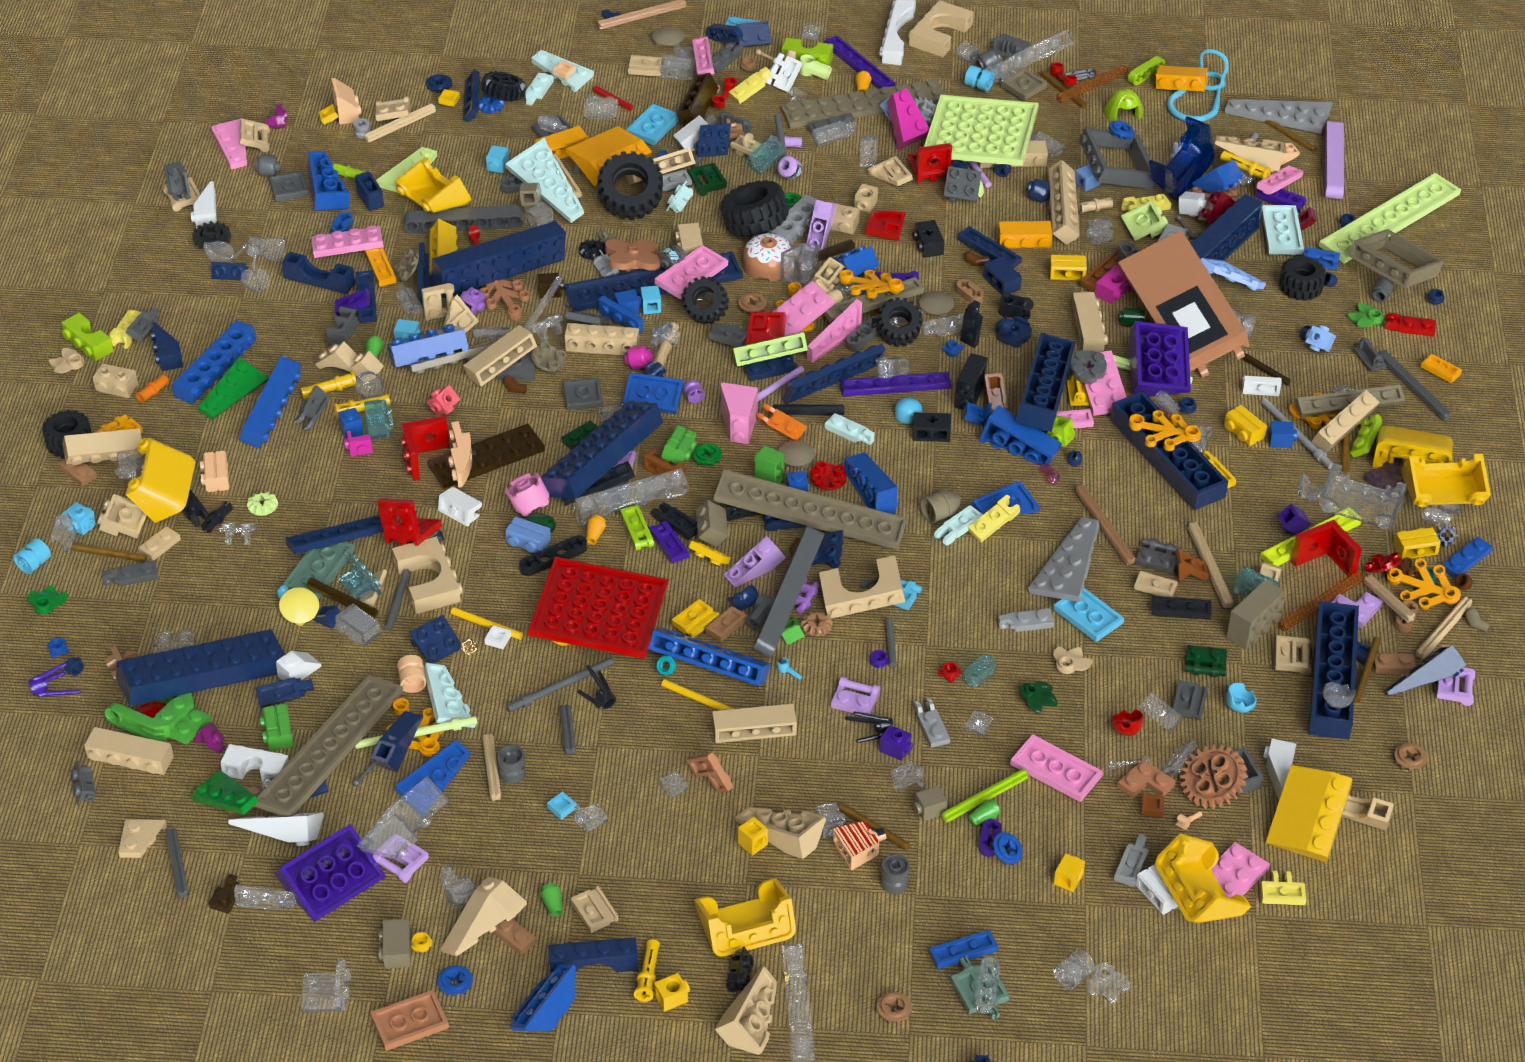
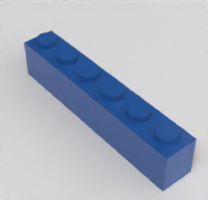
[239,356,302,449]

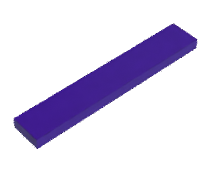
[824,35,896,89]
[841,372,951,397]

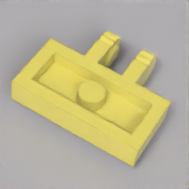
[1261,871,1306,905]

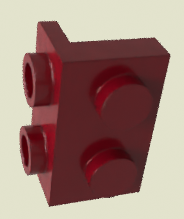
[1197,191,1236,225]

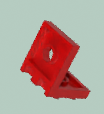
[907,143,952,184]
[400,416,450,481]
[377,498,442,546]
[1291,520,1362,578]

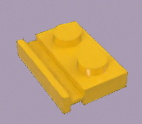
[672,599,720,638]

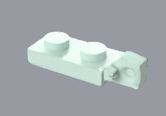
[525,73,554,105]
[825,413,875,445]

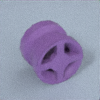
[683,380,705,403]

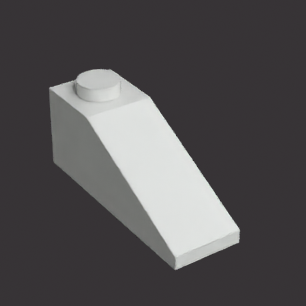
[191,181,217,229]
[1264,739,1296,800]

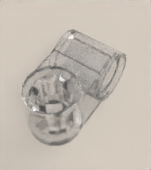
[876,357,910,378]

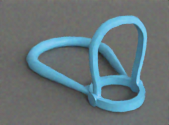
[1167,49,1229,123]

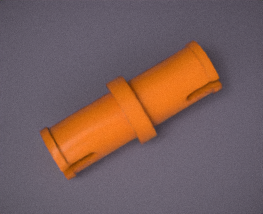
[136,374,169,403]

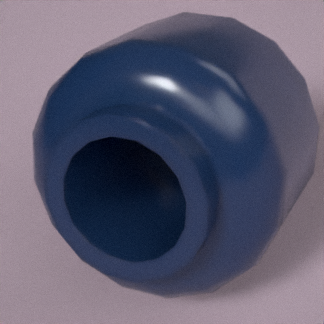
[1025,178,1050,203]

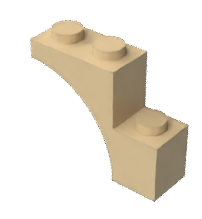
[315,341,384,383]

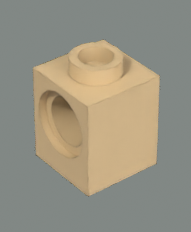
[854,184,878,213]

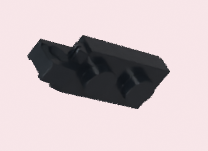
[960,300,983,348]

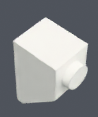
[276,651,322,680]

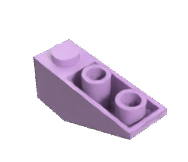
[805,200,837,253]
[723,536,786,587]

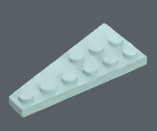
[505,138,584,223]

